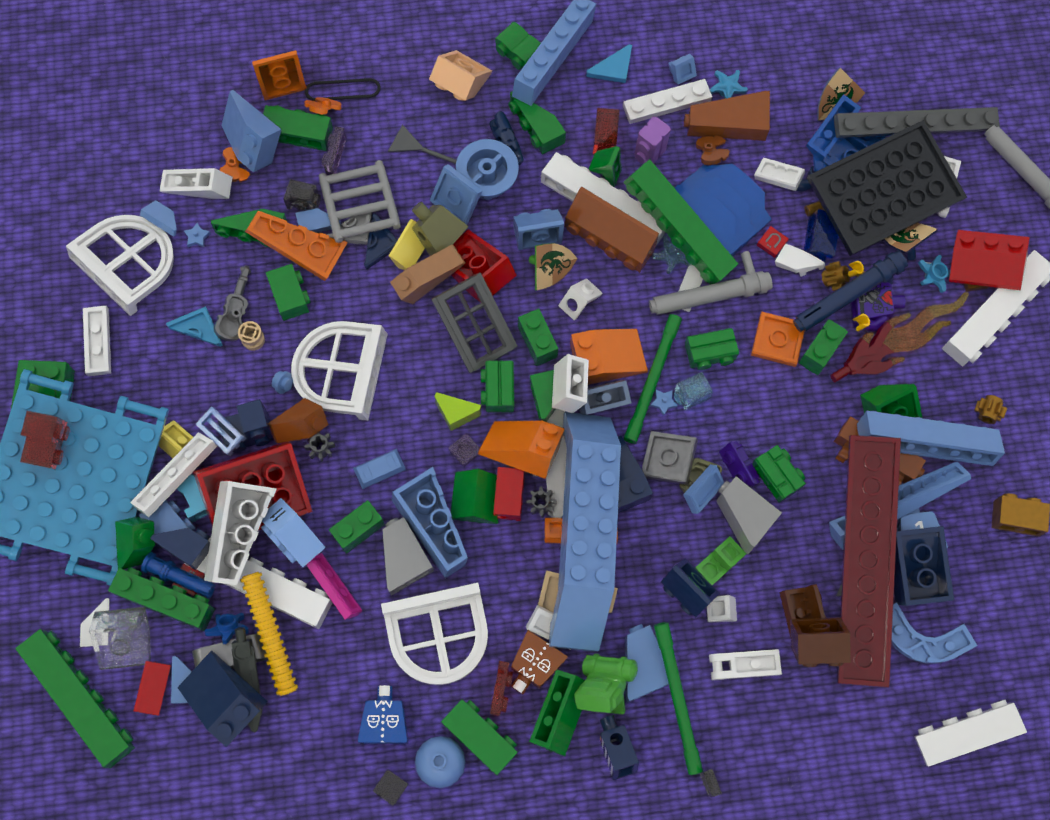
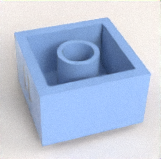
[261,498,326,567]

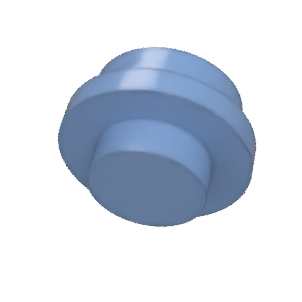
[272,371,293,394]

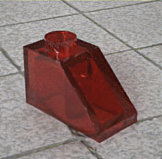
[593,108,620,154]

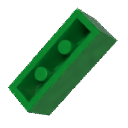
[263,105,333,151]
[529,669,585,756]
[441,699,518,776]

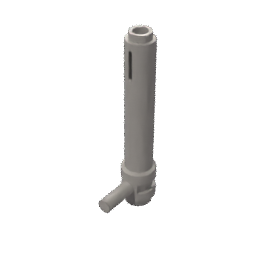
[984,125,1050,209]
[649,251,773,315]

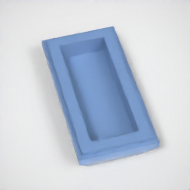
[353,449,406,489]

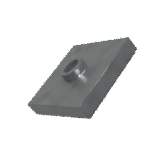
[642,431,698,485]

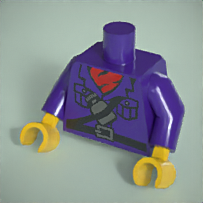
[848,261,906,332]

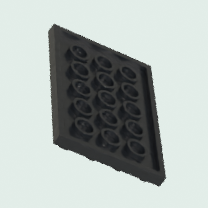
[807,120,967,256]

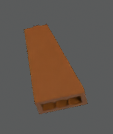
[684,91,770,141]

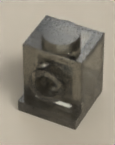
[284,179,321,211]

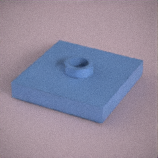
[429,164,483,225]

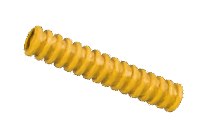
[240,572,298,696]

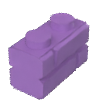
[634,116,671,164]

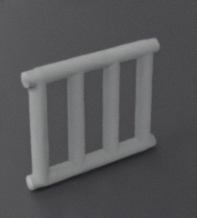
[319,160,401,243]

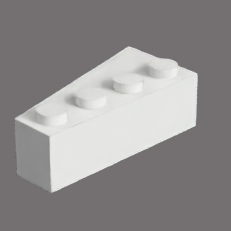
[204,481,276,585]
[914,700,1027,767]

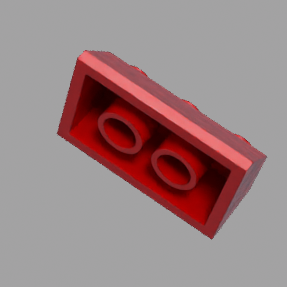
[949,230,1030,290]

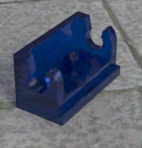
[803,209,838,262]

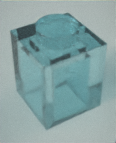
[674,372,713,410]

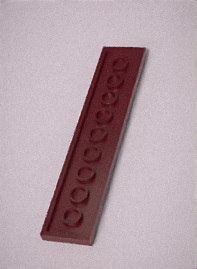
[837,435,901,687]

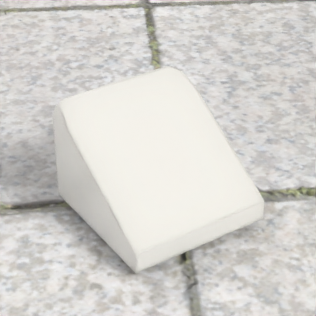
[707,595,737,622]

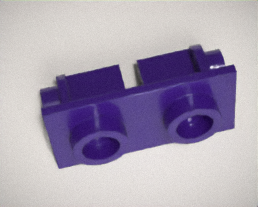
[719,441,760,487]

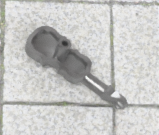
[214,265,251,341]

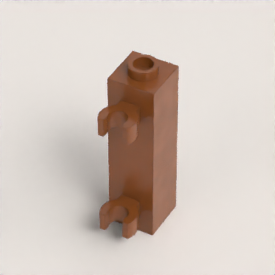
[833,416,926,485]

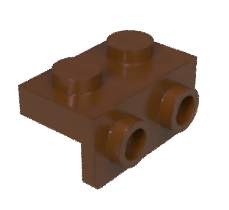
[779,584,826,638]

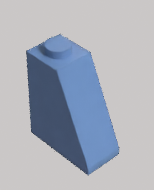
[625,624,669,703]

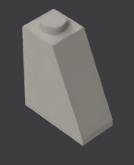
[716,477,782,554]
[382,517,434,596]

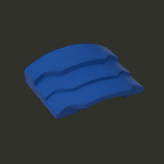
[806,94,887,172]
[675,164,772,257]

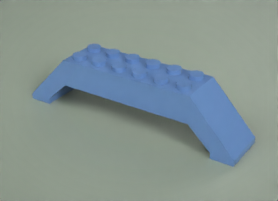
[549,412,621,652]

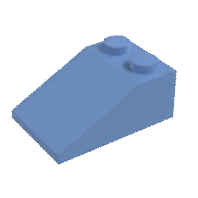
[221,90,281,172]

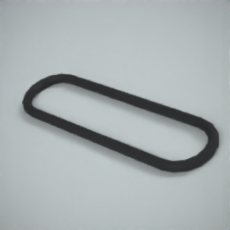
[305,78,381,101]

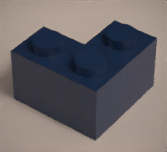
[218,399,274,453]

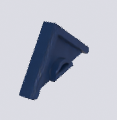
[364,213,398,269]

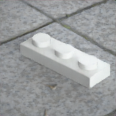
[83,306,111,376]

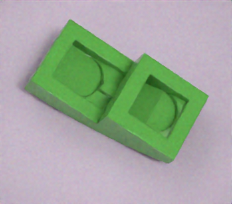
[695,536,746,585]

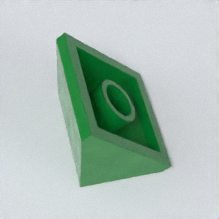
[451,469,498,524]

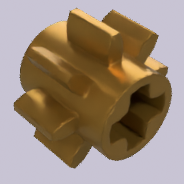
[822,261,851,291]
[974,395,1007,424]

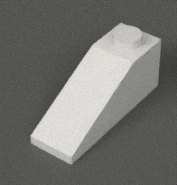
[160,168,233,199]

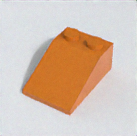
[252,50,306,100]
[570,329,648,385]
[478,420,565,479]

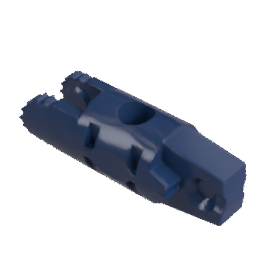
[489,111,524,165]

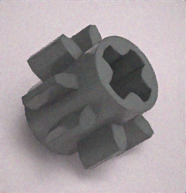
[304,432,335,462]
[526,486,557,518]

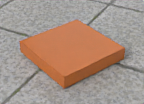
[750,311,804,367]

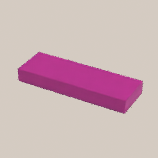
[306,553,362,620]

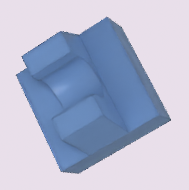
[668,54,697,84]

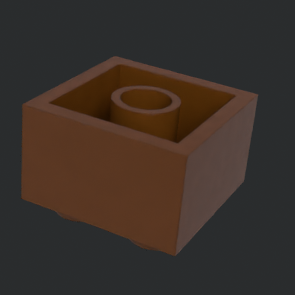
[790,617,851,667]

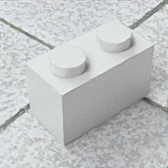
[552,354,589,413]

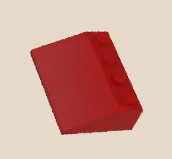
[193,442,313,530]

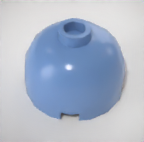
[415,736,466,789]

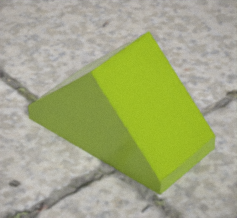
[434,392,482,431]

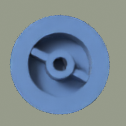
[456,139,519,200]

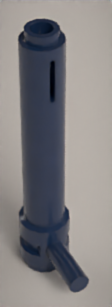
[793,251,908,332]

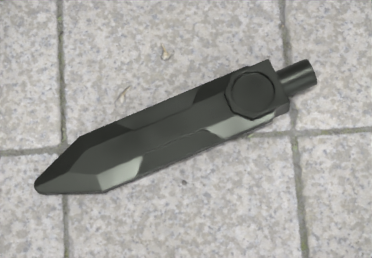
[231,627,263,732]

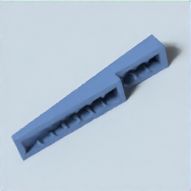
[829,462,971,550]

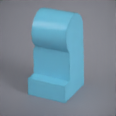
[177,474,208,523]

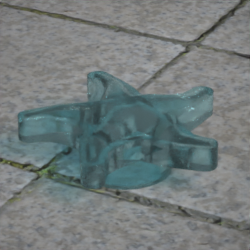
[652,236,691,274]

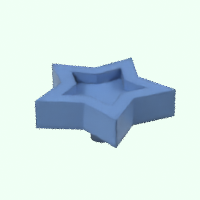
[184,223,211,247]
[650,390,678,416]

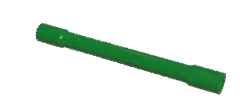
[623,314,682,444]
[654,622,703,775]

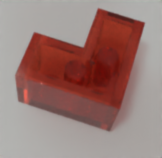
[20,411,70,470]

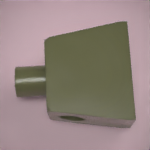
[412,201,468,256]

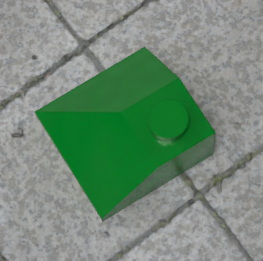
[860,384,923,418]

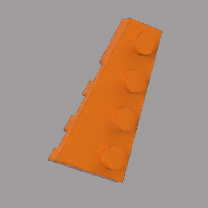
[245,211,348,281]

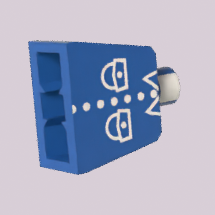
[358,685,408,744]

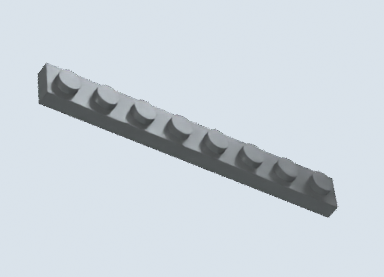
[834,107,1000,138]

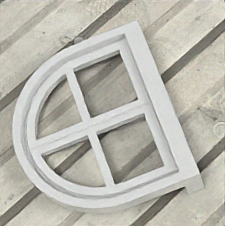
[66,215,174,316]
[291,321,388,421]
[381,583,488,685]

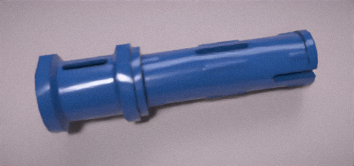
[141,552,216,599]

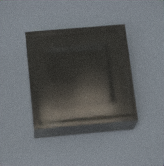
[373,769,409,806]
[700,769,722,797]

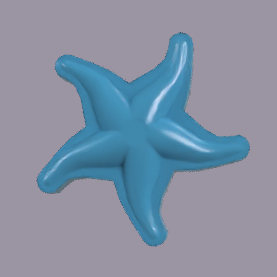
[710,70,748,99]
[918,255,950,293]

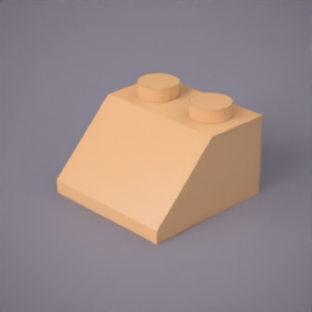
[429,50,492,101]

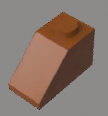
[268,398,329,443]

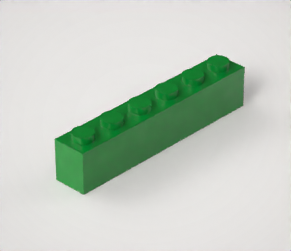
[623,159,738,285]
[15,629,135,768]

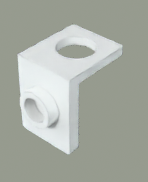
[558,279,602,320]

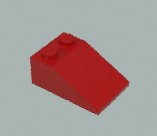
[451,229,517,302]

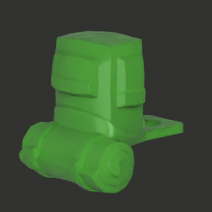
[574,653,638,715]

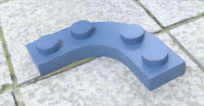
[891,602,978,664]

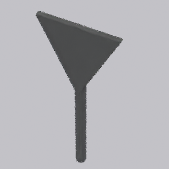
[388,124,457,164]

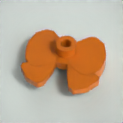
[304,97,342,115]
[219,147,250,182]

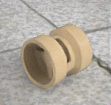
[238,321,265,351]

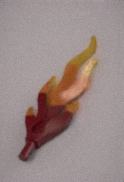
[830,292,969,382]

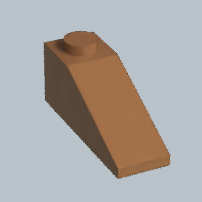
[390,245,466,304]

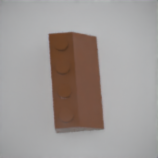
[564,186,659,273]

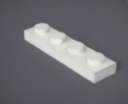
[623,79,712,124]
[130,432,217,517]

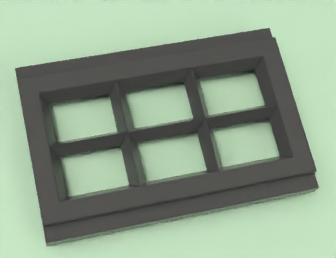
[431,273,518,373]

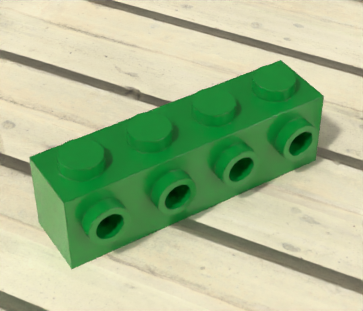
[108,567,215,632]

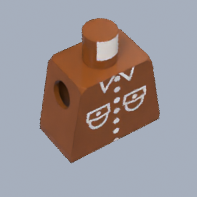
[511,630,568,695]

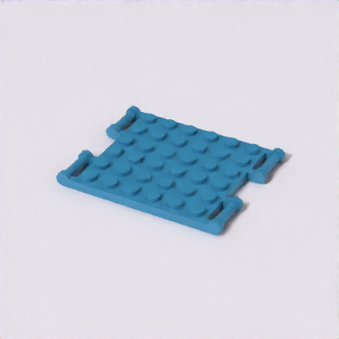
[0,369,169,586]

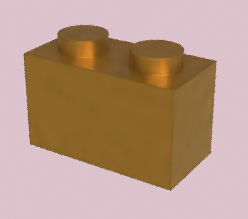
[991,493,1050,537]

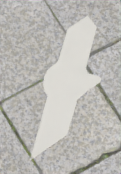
[534,409,567,518]

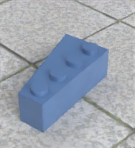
[392,467,468,579]

